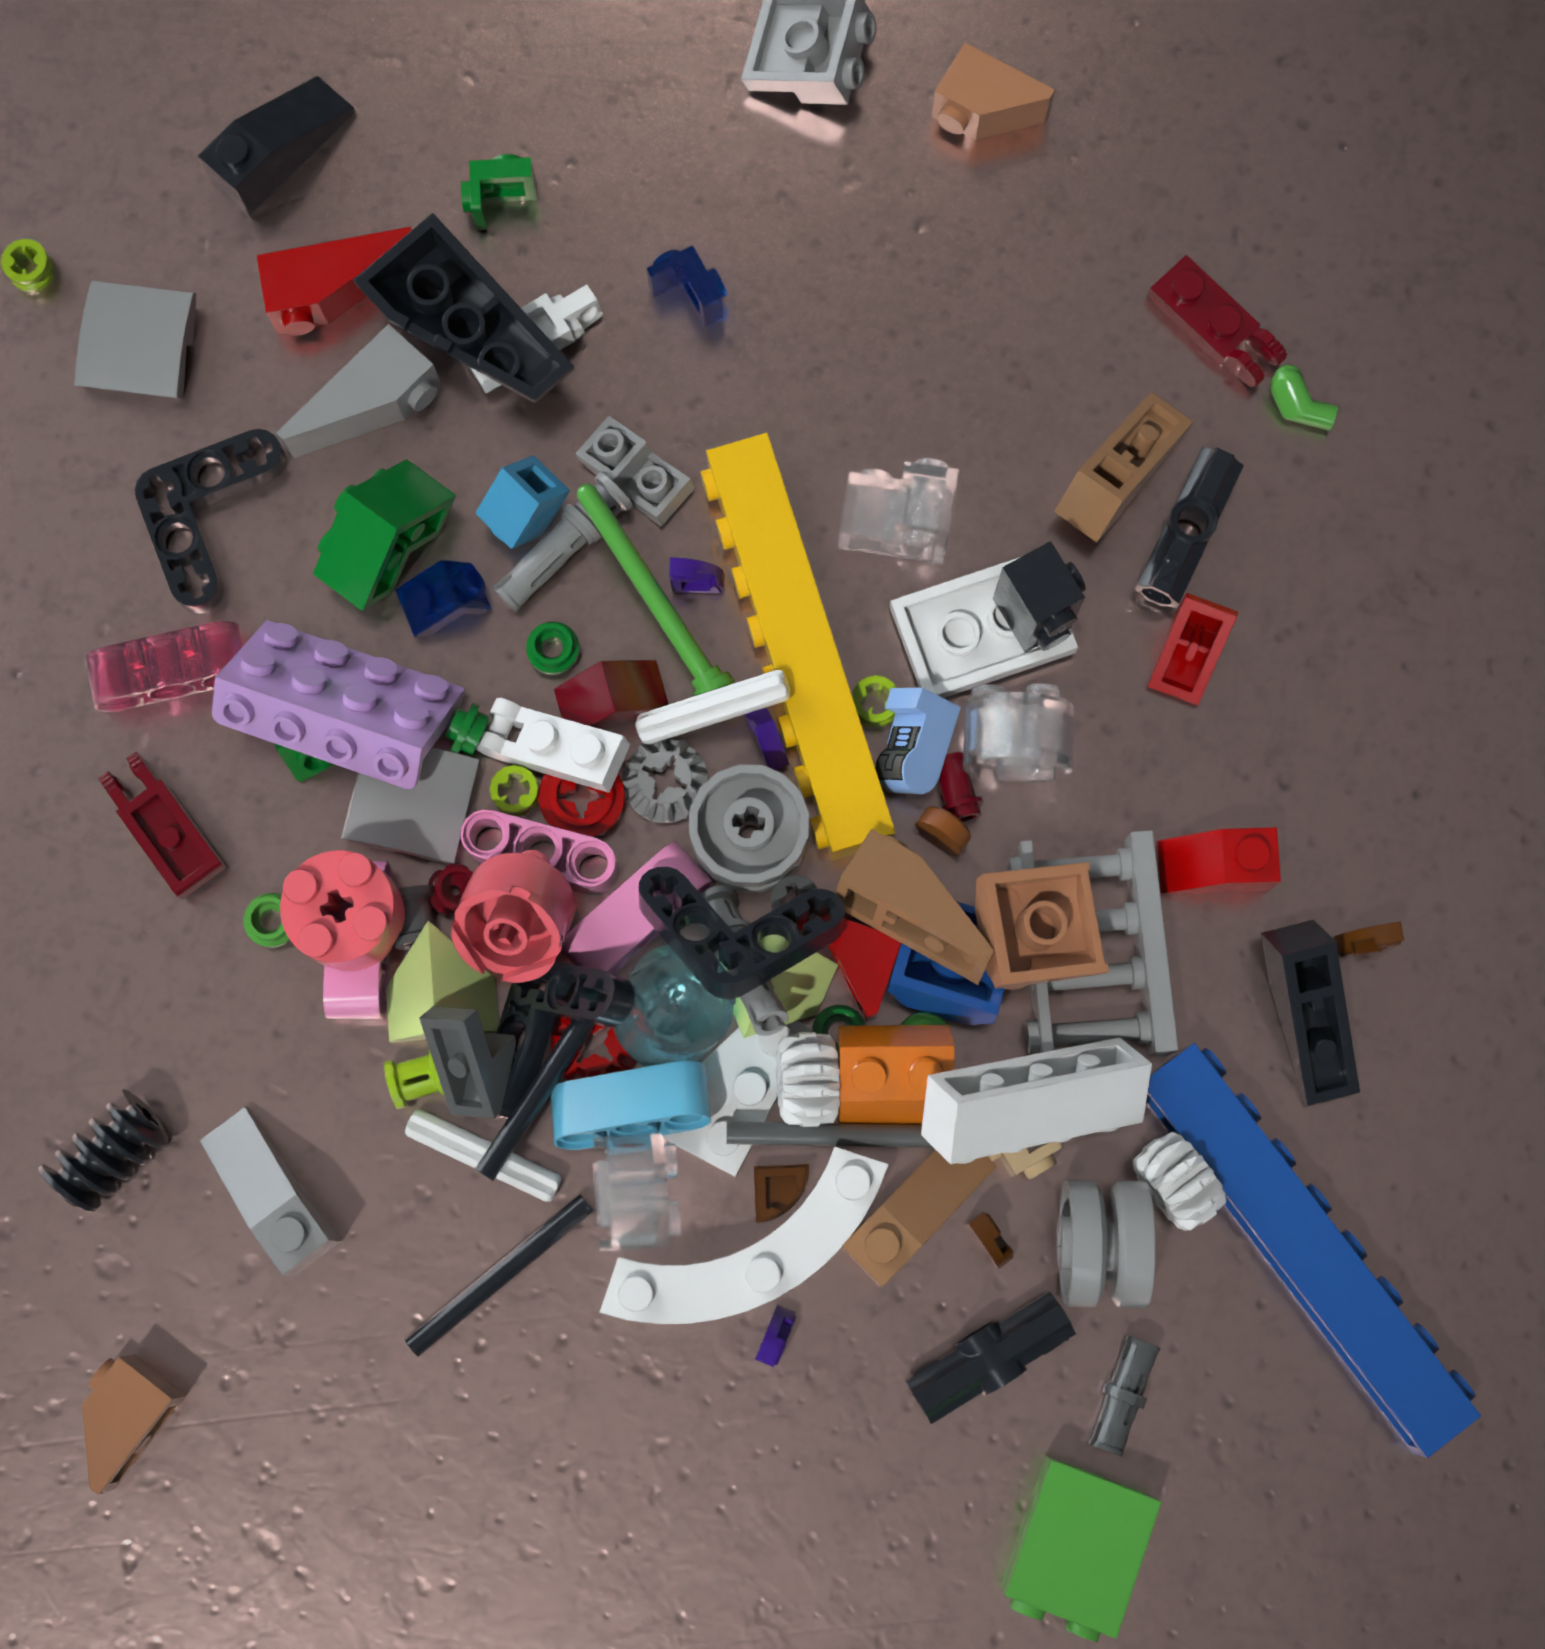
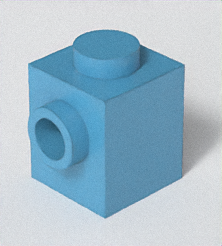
[475,455,570,549]

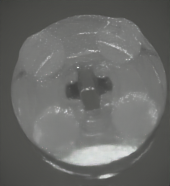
[963,683,1075,783]
[592,1133,680,1252]

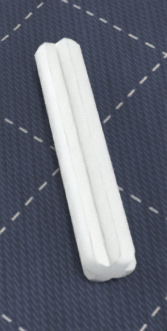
[635,670,791,744]
[405,1109,562,1202]

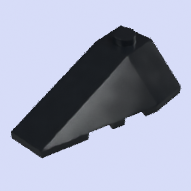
[353,213,574,403]

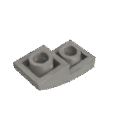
[575,416,695,527]

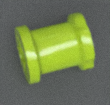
[384,1050,444,1110]

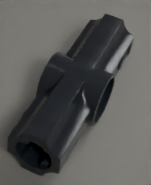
[1135,447,1244,608]
[905,1291,1076,1424]

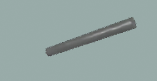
[726,1122,932,1147]

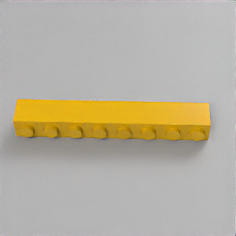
[700,433,896,861]

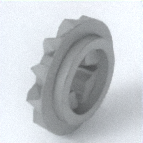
[622,739,709,823]

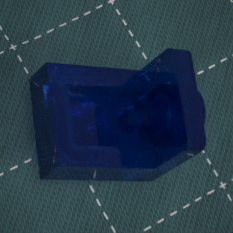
[647,245,727,327]
[395,560,491,638]

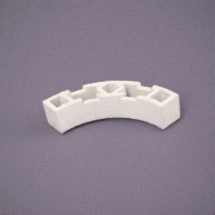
[599,1146,889,1324]

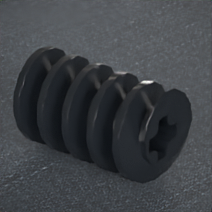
[38,1089,169,1212]

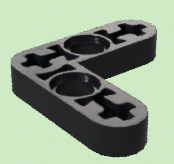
[134,429,287,614]
[639,867,845,999]
[496,962,635,1119]

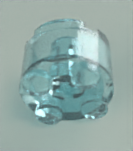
[613,945,736,1067]

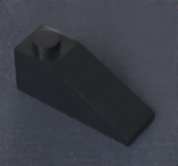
[198,76,355,216]
[1261,919,1360,1106]

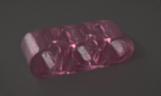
[85,621,243,712]

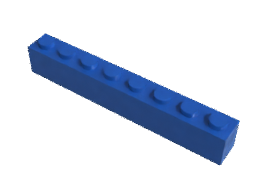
[1146,1043,1481,1458]

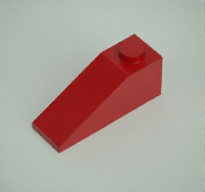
[256,226,412,335]

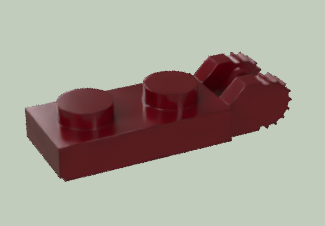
[1147,255,1288,388]
[98,751,227,900]

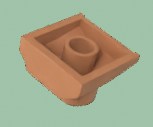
[975,862,1109,990]

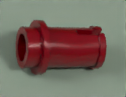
[938,752,983,823]

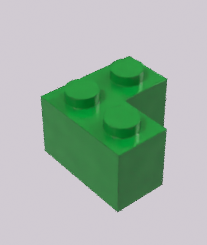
[313,459,456,611]

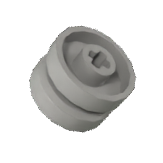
[689,764,809,895]
[1057,1179,1155,1308]

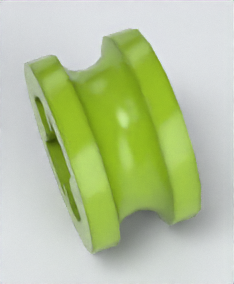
[1,239,55,293]
[852,675,897,728]
[489,765,540,817]

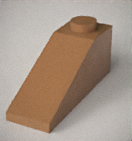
[1054,392,1193,543]
[835,829,994,985]
[841,1150,997,1287]

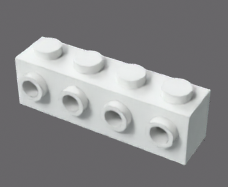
[921,1037,1152,1164]

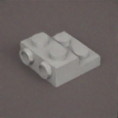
[741,0,877,105]

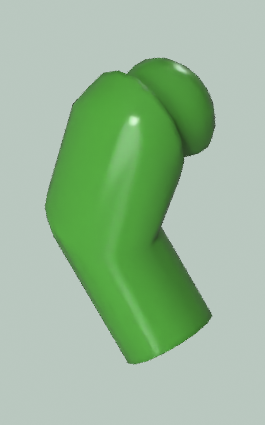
[1270,365,1338,431]

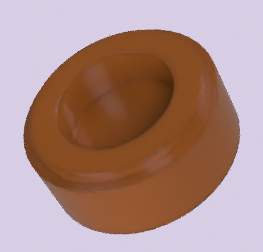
[915,806,971,855]

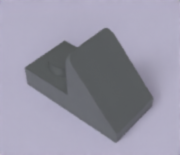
[419,1006,516,1119]

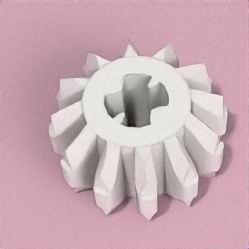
[775,1031,841,1127]
[1133,1132,1226,1231]

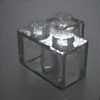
[838,458,959,564]

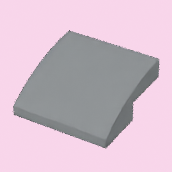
[74,281,197,398]
[341,747,479,865]

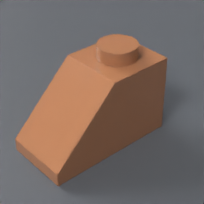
[931,42,1055,140]
[82,1355,186,1495]

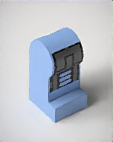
[875,688,961,794]

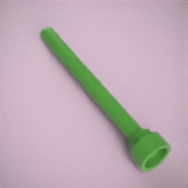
[577,483,736,696]

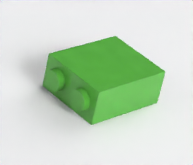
[1000,1455,1162,1642]

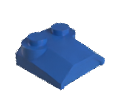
[887,901,1005,1026]

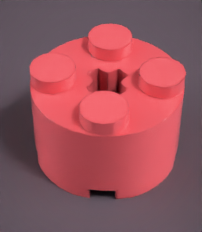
[280,850,405,971]
[451,850,577,983]

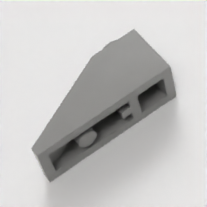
[276,323,441,458]
[200,1107,342,1276]

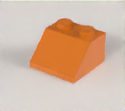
[838,1025,955,1124]

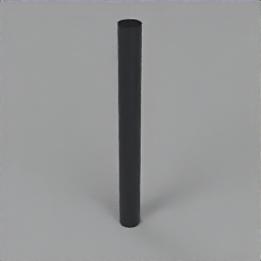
[475,993,607,1181]
[404,1194,594,1357]

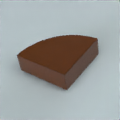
[1333,921,1404,957]
[754,1164,809,1223]
[964,1212,1014,1270]

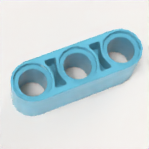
[551,1061,711,1150]

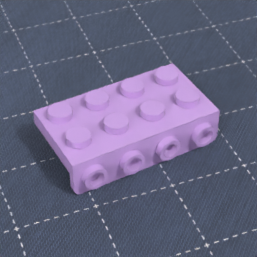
[212,620,465,789]

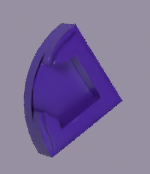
[669,557,725,593]
[744,708,790,770]
[755,1304,796,1367]

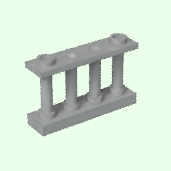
[1008,830,1178,1057]

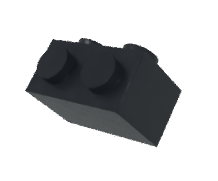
[993,541,1086,653]

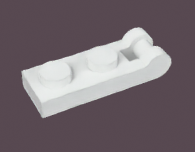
[476,698,631,793]

